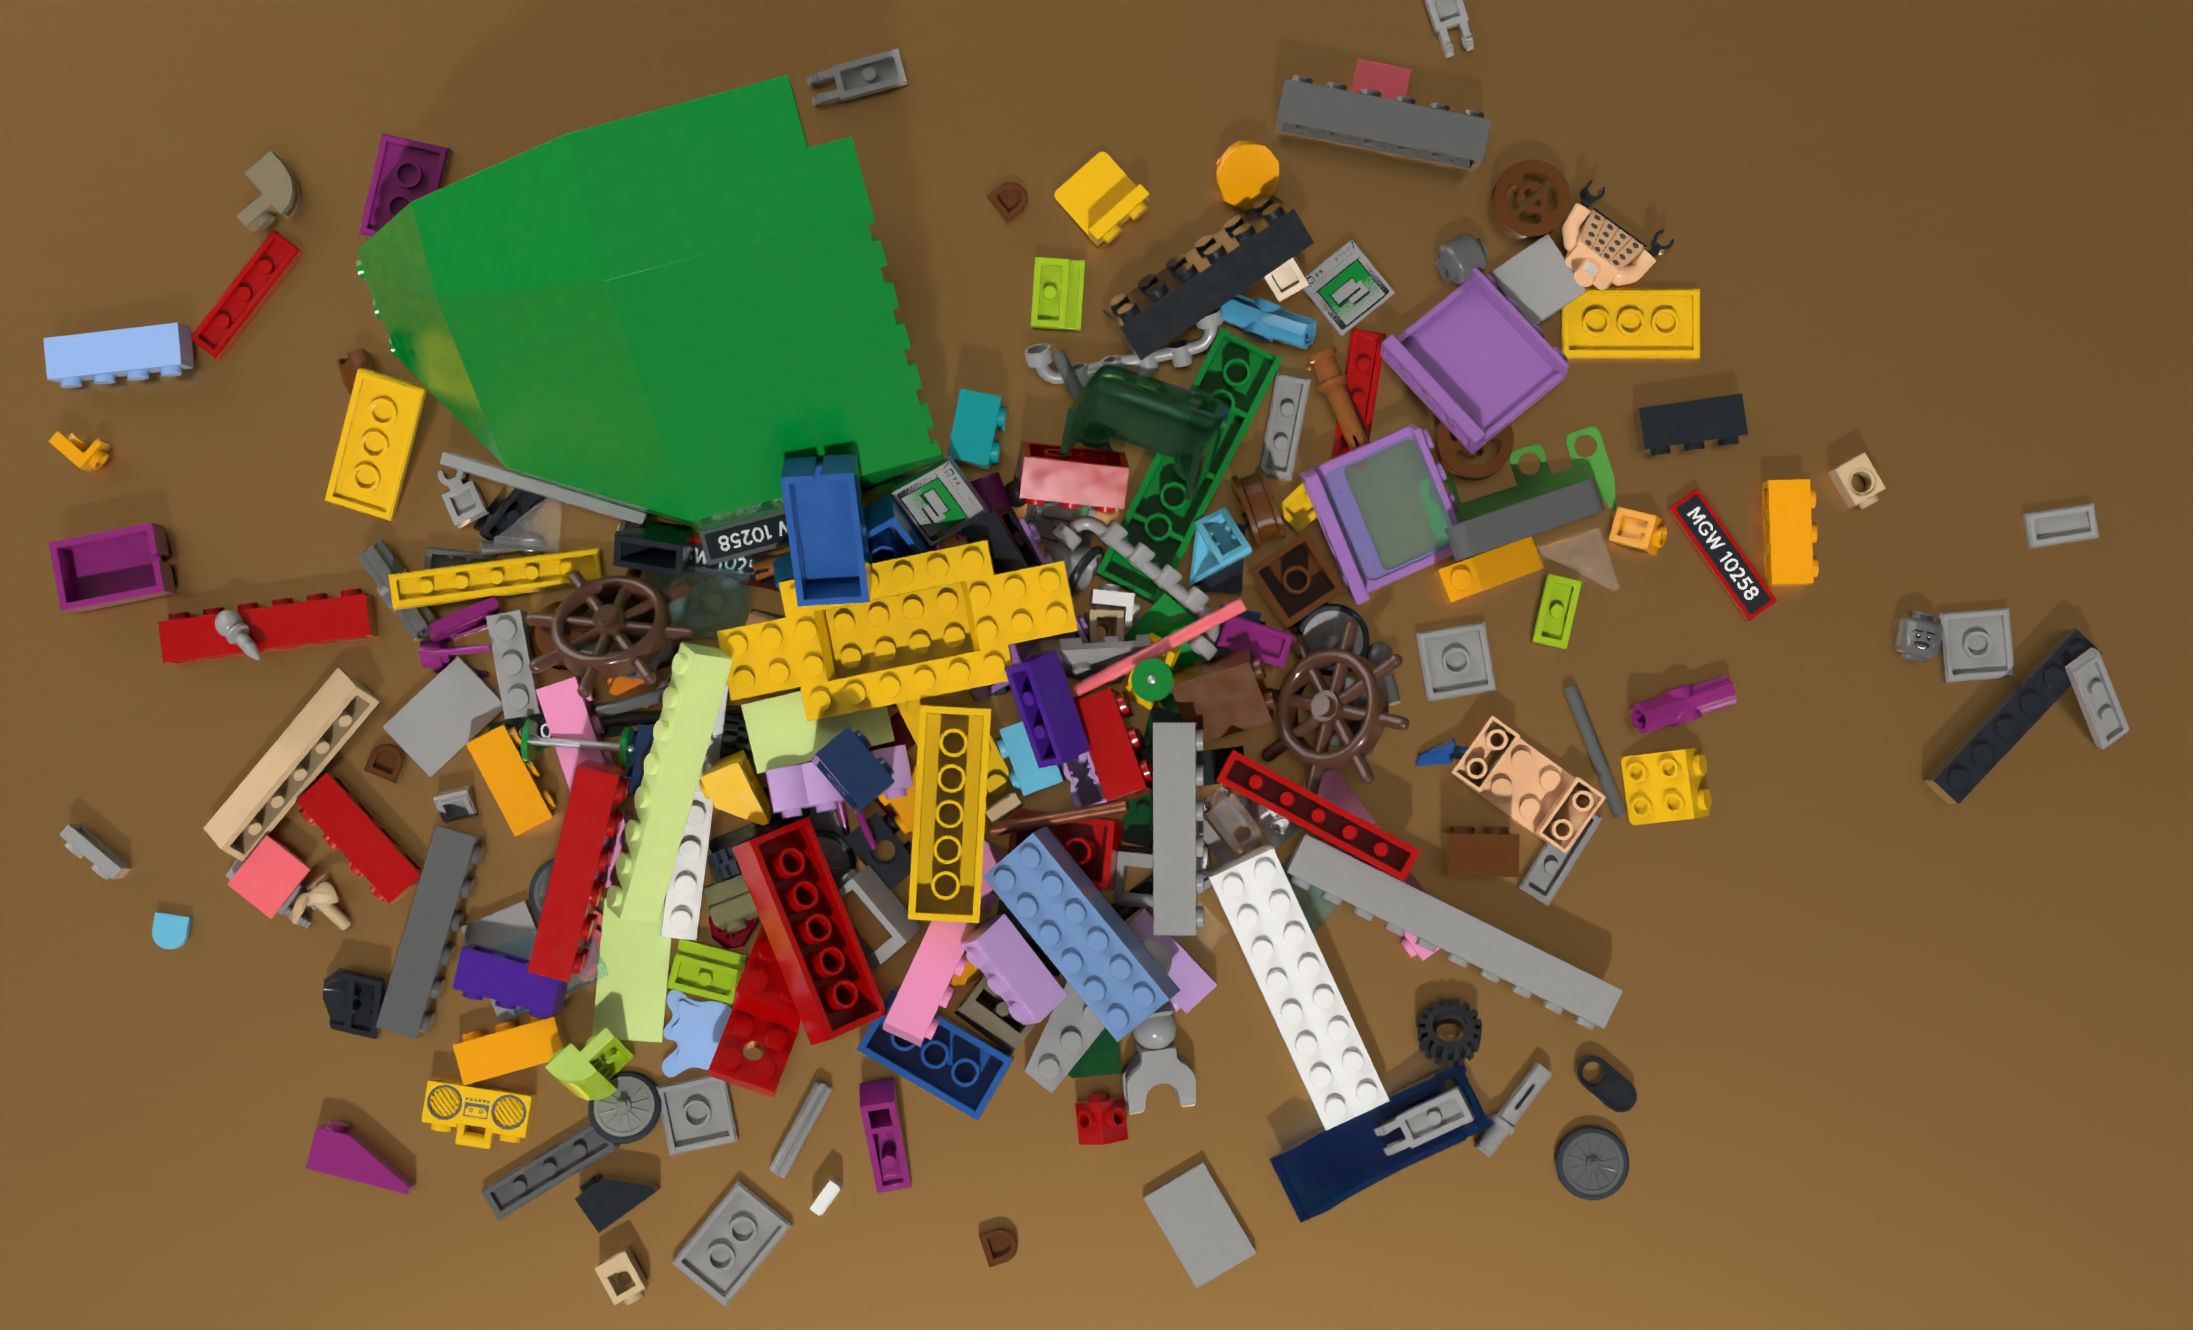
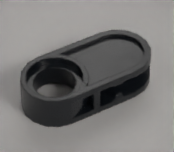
[1574,1055,1637,1112]

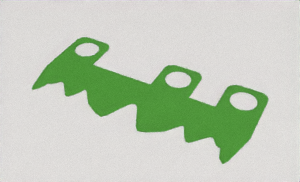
[1419,426,1616,561]

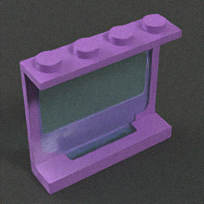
[1299,423,1460,605]

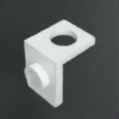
[1237,795,1301,849]

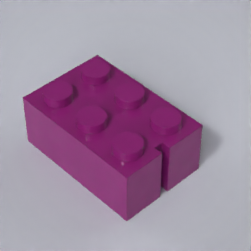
[49,522,176,613]

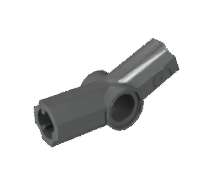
[357,539,438,642]

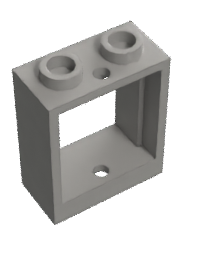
[838,865,923,973]

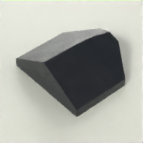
[323,968,387,1039]

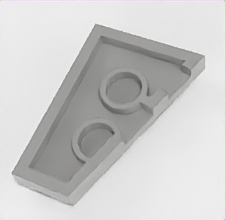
[1026,634,1150,684]

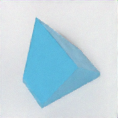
[1189,506,1252,587]

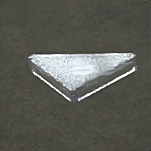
[493,498,563,552]
[1538,528,1620,591]

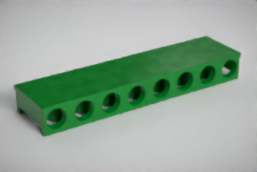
[1096,327,1283,605]

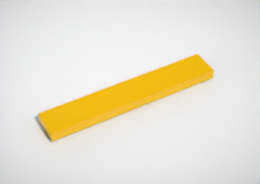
[388,547,603,610]

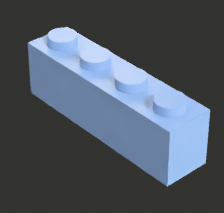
[43,323,194,388]

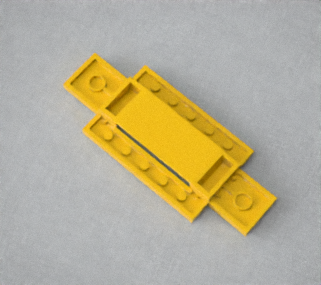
[717,540,1078,722]

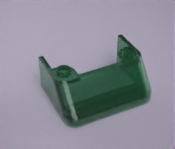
[1059,365,1229,501]

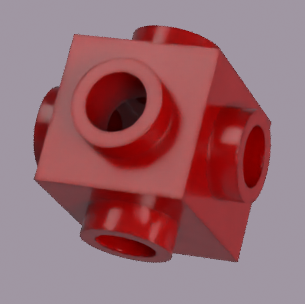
[1075,1092,1128,1145]

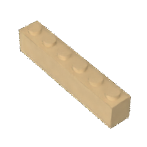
[203,667,379,862]

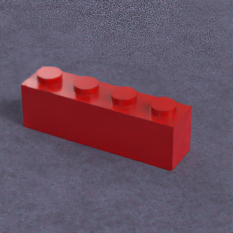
[296,772,423,904]

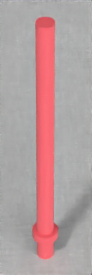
[1069,598,1247,701]

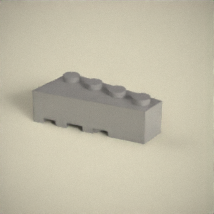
[1024,980,1105,1094]

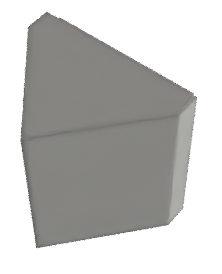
[433,785,478,823]

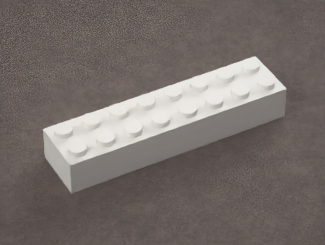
[1206,843,1390,1131]

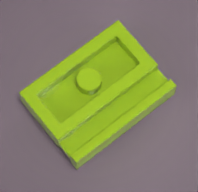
[1031,257,1085,331]
[667,939,748,1004]

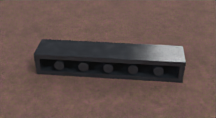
[1923,629,2102,804]

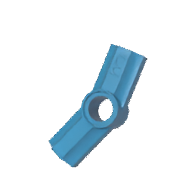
[1221,294,1317,349]

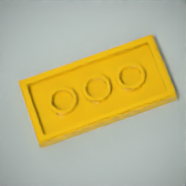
[1560,288,1700,359]
[325,367,427,521]

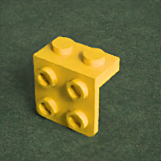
[1054,152,1150,247]
[1621,747,1712,825]

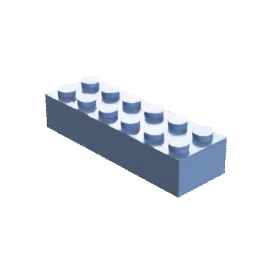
[983,826,1181,1042]

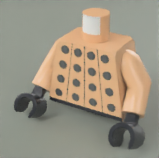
[1562,180,1674,290]

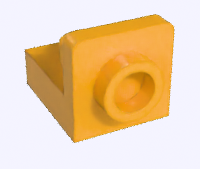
[48,431,112,472]
[1608,507,1667,555]

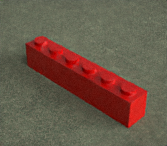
[158,588,378,665]
[1215,750,1421,882]

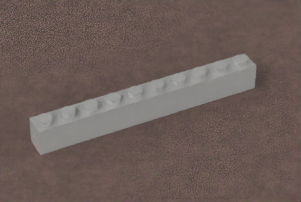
[1285,834,1623,1030]

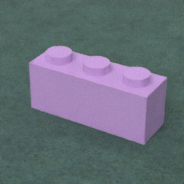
[1127,908,1217,1014]
[961,913,1067,1025]

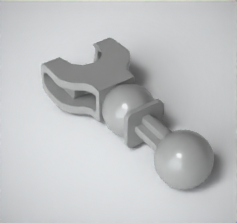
[1121,939,1196,1115]

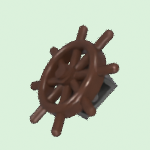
[526,568,698,698]
[1262,619,1410,794]

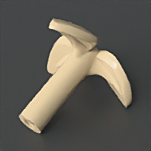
[291,873,352,930]

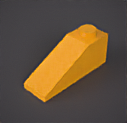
[1434,536,1544,605]

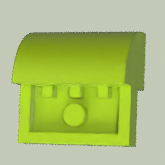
[545,1028,634,1100]

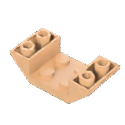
[1451,716,1606,854]

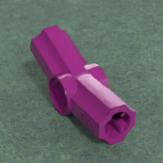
[1630,675,1737,734]

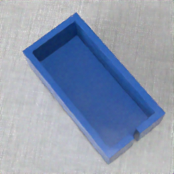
[780,454,872,606]

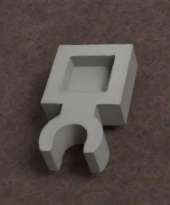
[438,470,489,528]

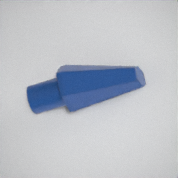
[1416,739,1469,766]

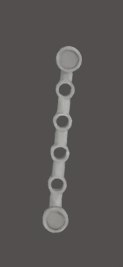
[1024,307,1224,389]
[1051,516,1220,662]

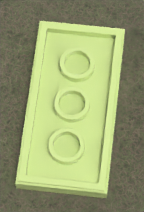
[741,691,895,774]
[592,898,671,1043]

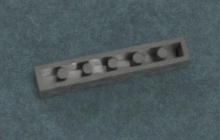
[376,825,485,1039]

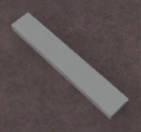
[440,451,648,526]

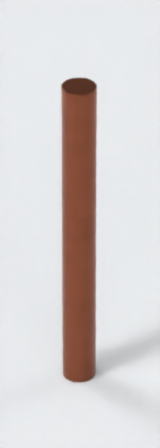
[989,799,1129,837]

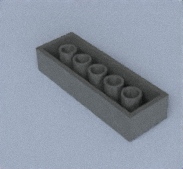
[1274,75,1491,171]

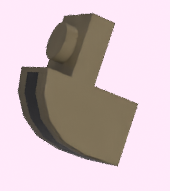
[236,151,301,232]

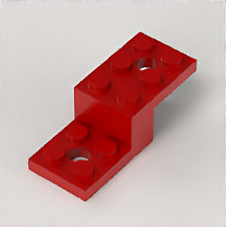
[707,924,802,1098]

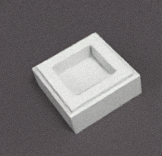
[810,1177,843,1216]

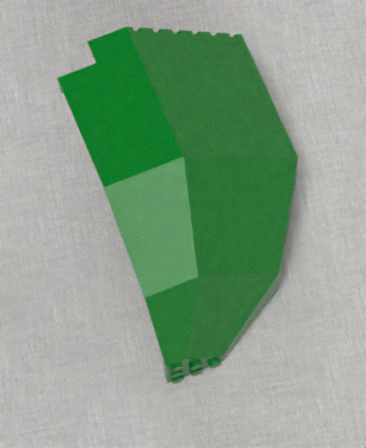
[356,75,944,531]

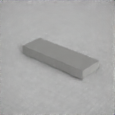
[1259,373,1311,482]
[2065,647,2130,750]
[1517,813,1603,906]

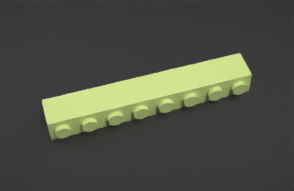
[607,642,733,923]

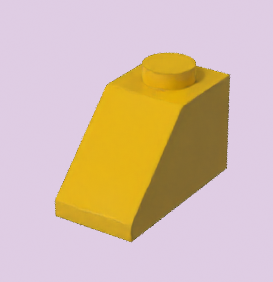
[699,750,773,826]

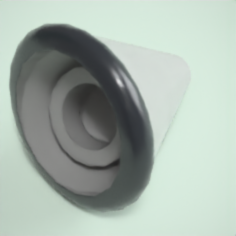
[1044,542,1104,597]

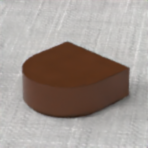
[986,182,1028,225]
[364,744,406,784]
[978,1226,1018,1268]

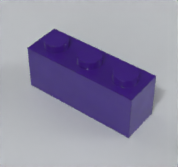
[1004,650,1091,768]
[452,944,568,1019]

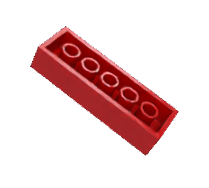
[527,759,632,983]
[732,817,888,1045]

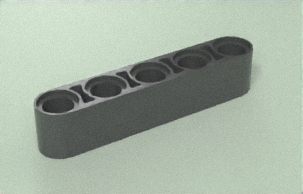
[1445,478,1606,562]

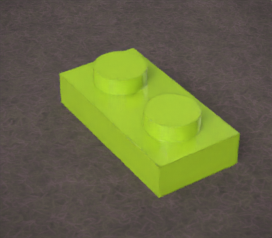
[1531,574,1582,650]

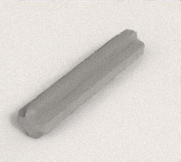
[770,1080,832,1178]

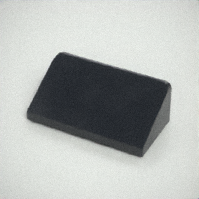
[473,485,548,541]

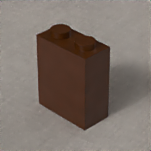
[1171,647,1277,742]

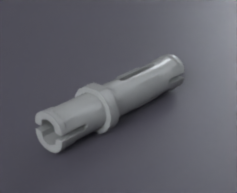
[1473,1062,1553,1158]

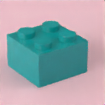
[947,388,1009,472]

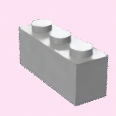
[486,610,544,720]

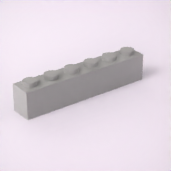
[1153,722,1205,936]

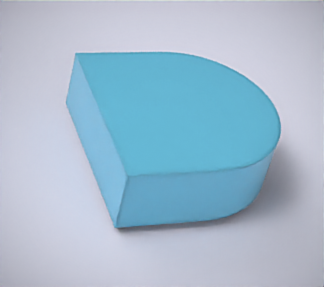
[152,912,192,949]

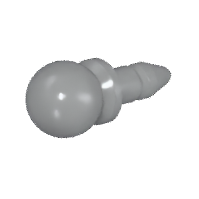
[215,609,261,660]

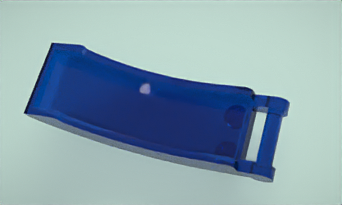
[1269,1062,1494,1223]

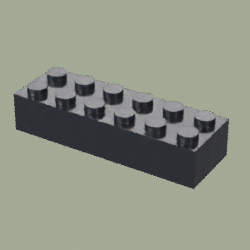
[1102,195,1314,360]

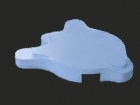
[662,989,753,1077]

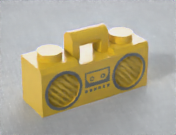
[422,1078,537,1149]

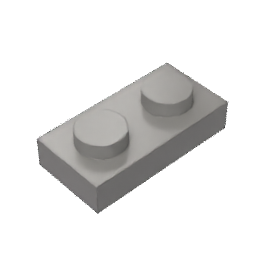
[59,824,131,880]

